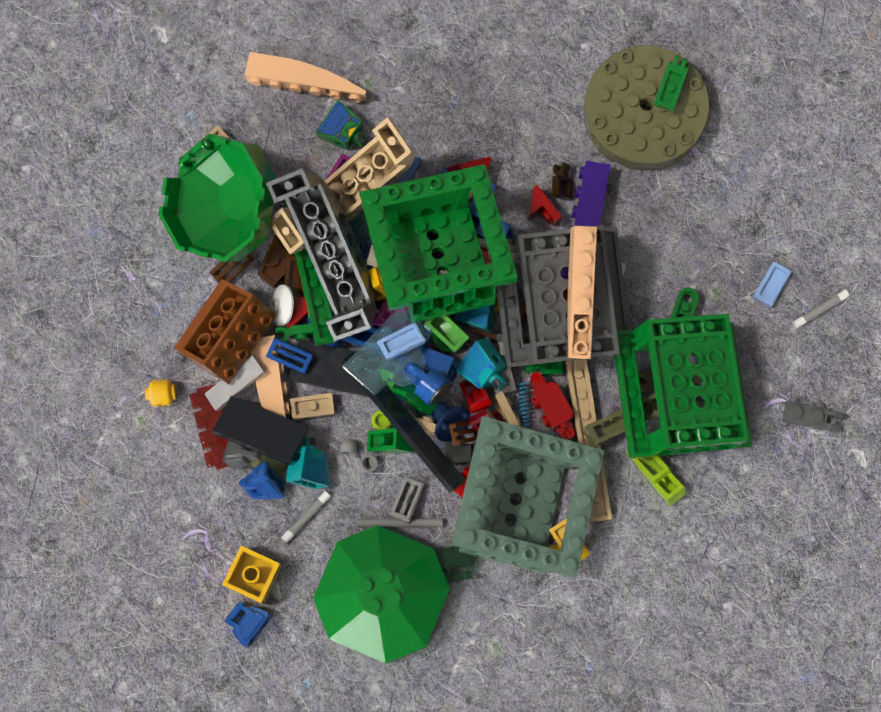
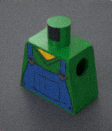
[316,100,368,150]

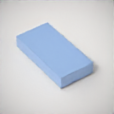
[752,261,792,308]
[377,322,425,361]

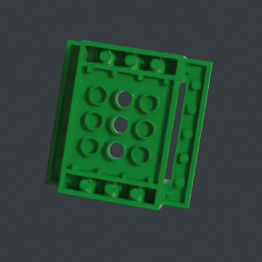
[359,164,518,323]
[614,314,753,459]

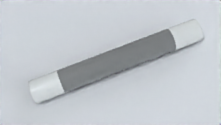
[793,289,850,329]
[281,491,331,543]

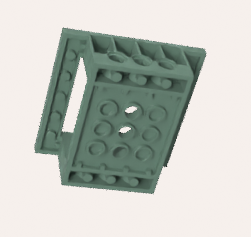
[451,416,604,578]

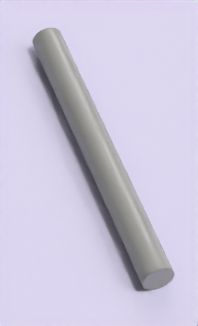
[357,518,443,527]

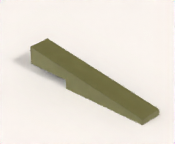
[582,376,701,448]

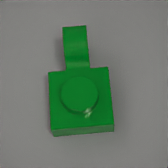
[275,324,312,342]
[524,361,563,377]

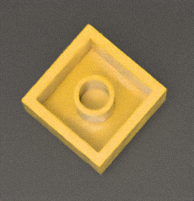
[222,546,283,605]

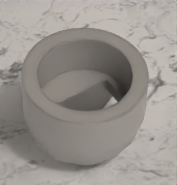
[340,439,357,455]
[360,455,377,473]

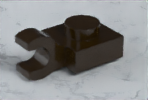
[552,162,573,201]

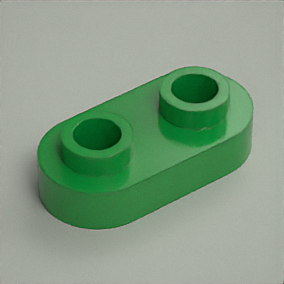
[670,287,699,318]

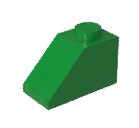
[392,382,439,416]
[367,428,414,454]

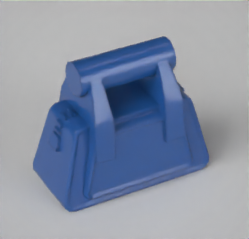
[239,462,284,500]
[224,601,272,648]

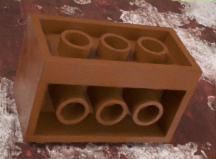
[174,279,276,385]

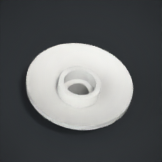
[269,285,294,327]

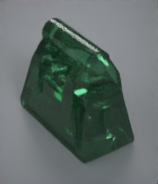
[435,546,476,582]

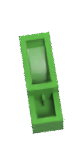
[423,315,469,352]

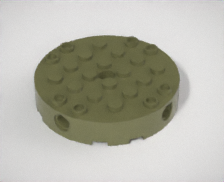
[583,46,709,171]

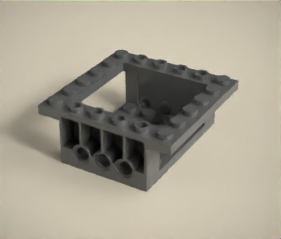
[496,225,629,368]

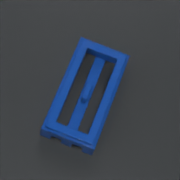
[266,336,313,374]

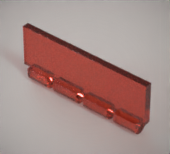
[189,384,229,470]

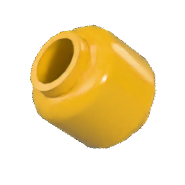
[145,379,177,407]

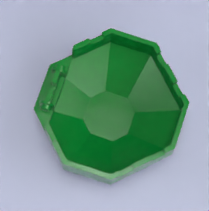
[158,134,276,262]
[313,525,450,664]

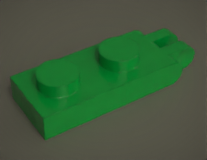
[654,55,689,112]

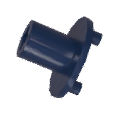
[431,402,470,442]

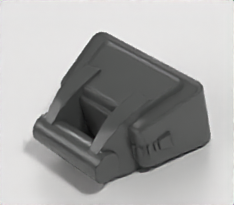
[223,441,260,469]

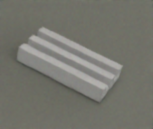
[389,477,425,524]

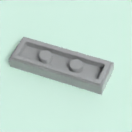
[205,355,266,411]

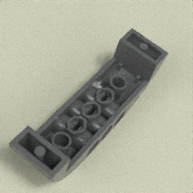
[266,167,375,341]

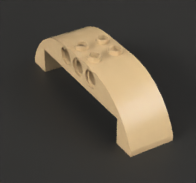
[270,117,415,254]

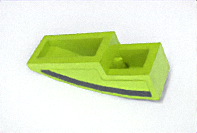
[627,452,686,507]

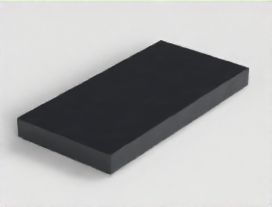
[289,341,381,398]
[212,396,308,466]

